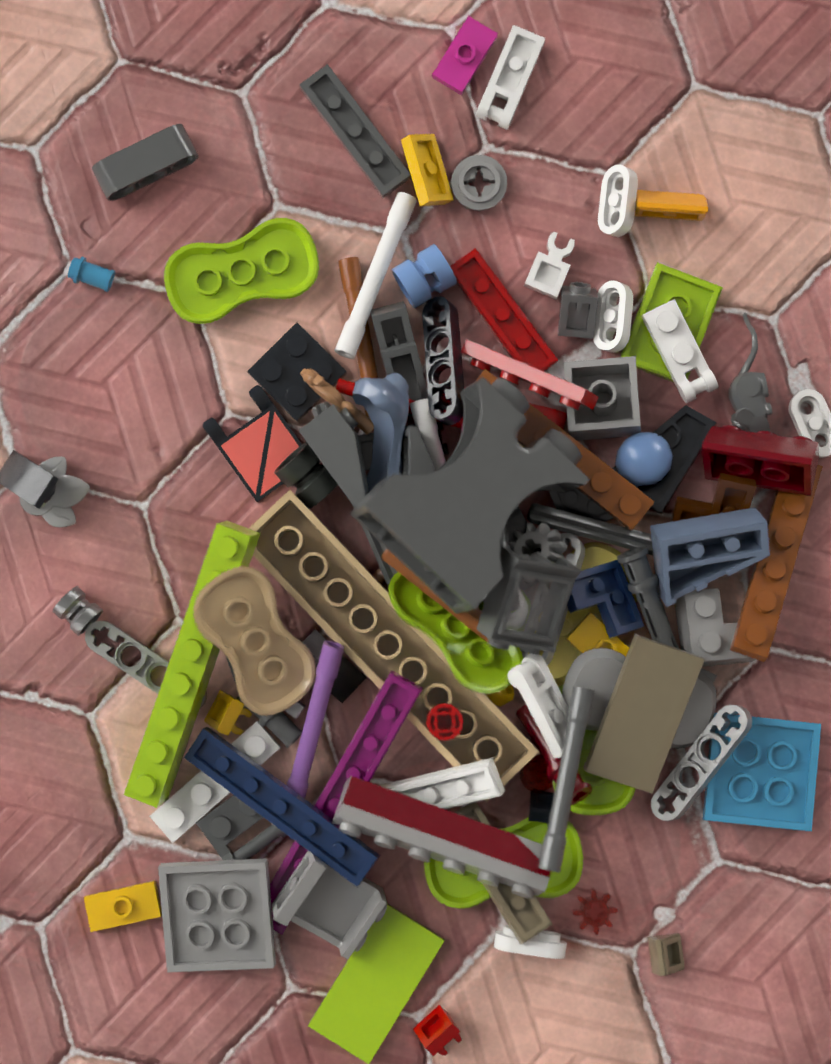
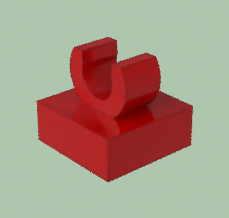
[413,1004,462,1056]

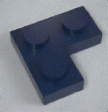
[567,560,644,639]

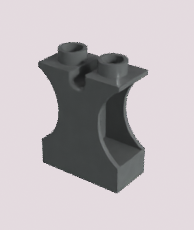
[350,377,590,613]

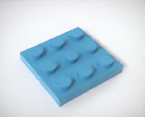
[702,713,821,831]

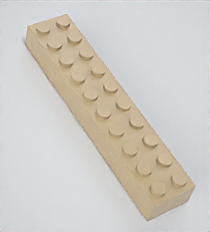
[248,490,539,802]

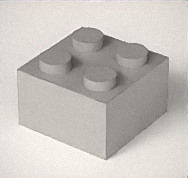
[564,356,641,441]

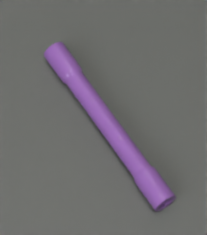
[287,641,345,799]

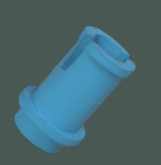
[68,257,115,292]

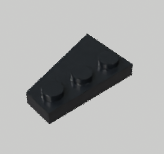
[612,405,717,515]

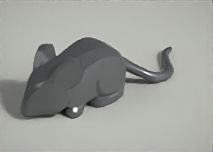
[728,313,773,433]

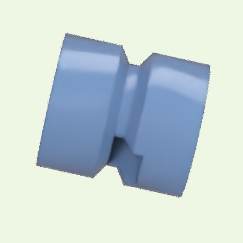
[391,244,457,309]

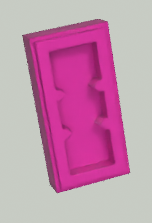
[432,16,498,95]

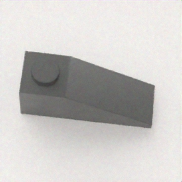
[299,404,369,507]

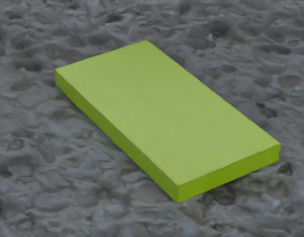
[308,903,445,1064]

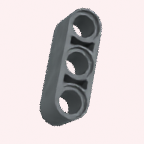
[92,124,198,201]

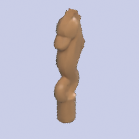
[300,368,374,435]

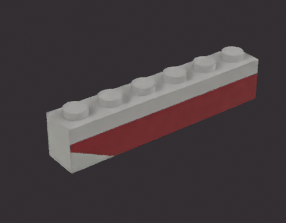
[332,776,551,899]

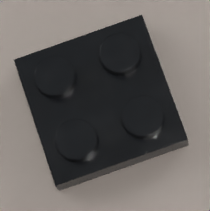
[247,322,347,423]

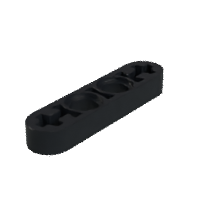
[422,296,464,426]

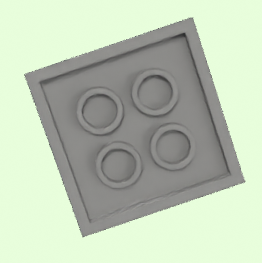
[158,858,276,972]

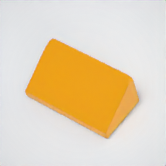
[634,190,708,221]

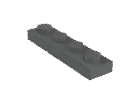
[299,64,411,198]

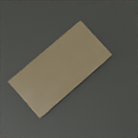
[583,634,705,793]

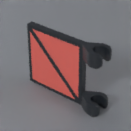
[203,385,302,502]

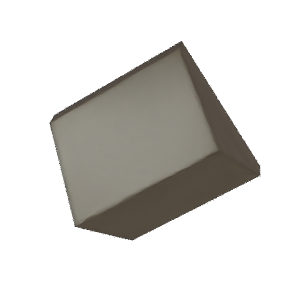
[647,933,685,976]

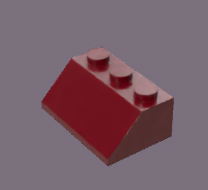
[702,425,819,496]

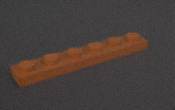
[476,369,654,531]
[730,465,823,662]

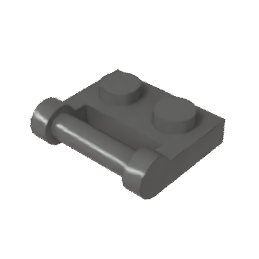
[196,795,287,860]

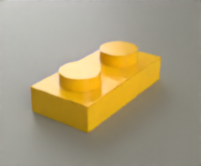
[401,134,454,206]

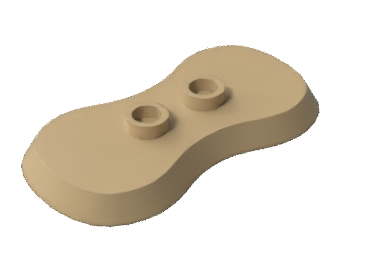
[194,566,316,716]

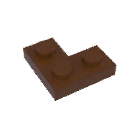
[670,473,756,522]

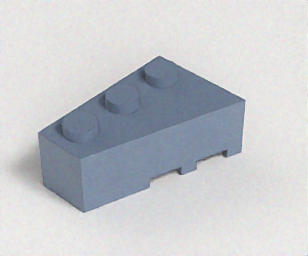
[650,508,770,607]

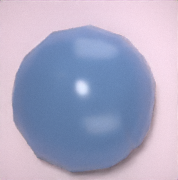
[615,432,673,487]

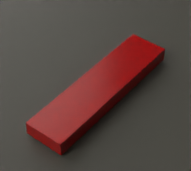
[450,248,558,372]

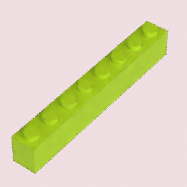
[124,521,260,808]

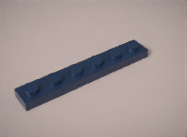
[184,727,381,887]

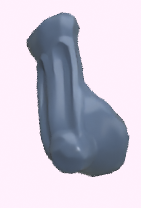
[352,373,409,492]

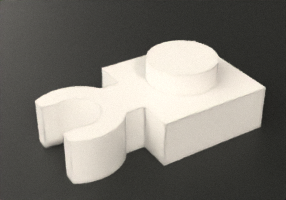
[524,232,575,299]

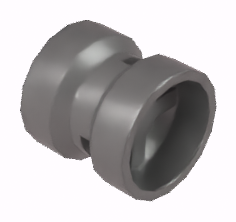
[52,586,103,636]

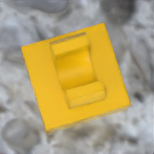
[204,690,252,736]

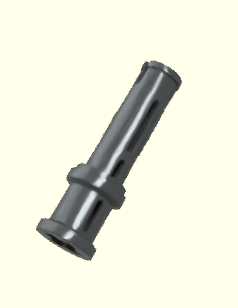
[617,546,679,649]

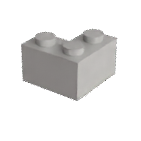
[675,588,757,667]

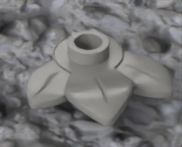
[19,456,90,528]

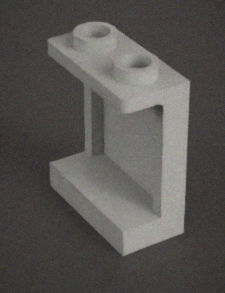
[272,851,387,959]

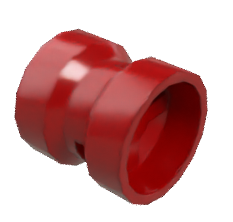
[426,703,463,741]

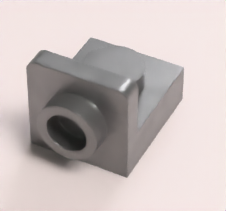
[558,282,598,339]

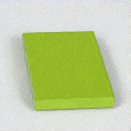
[620,262,723,383]

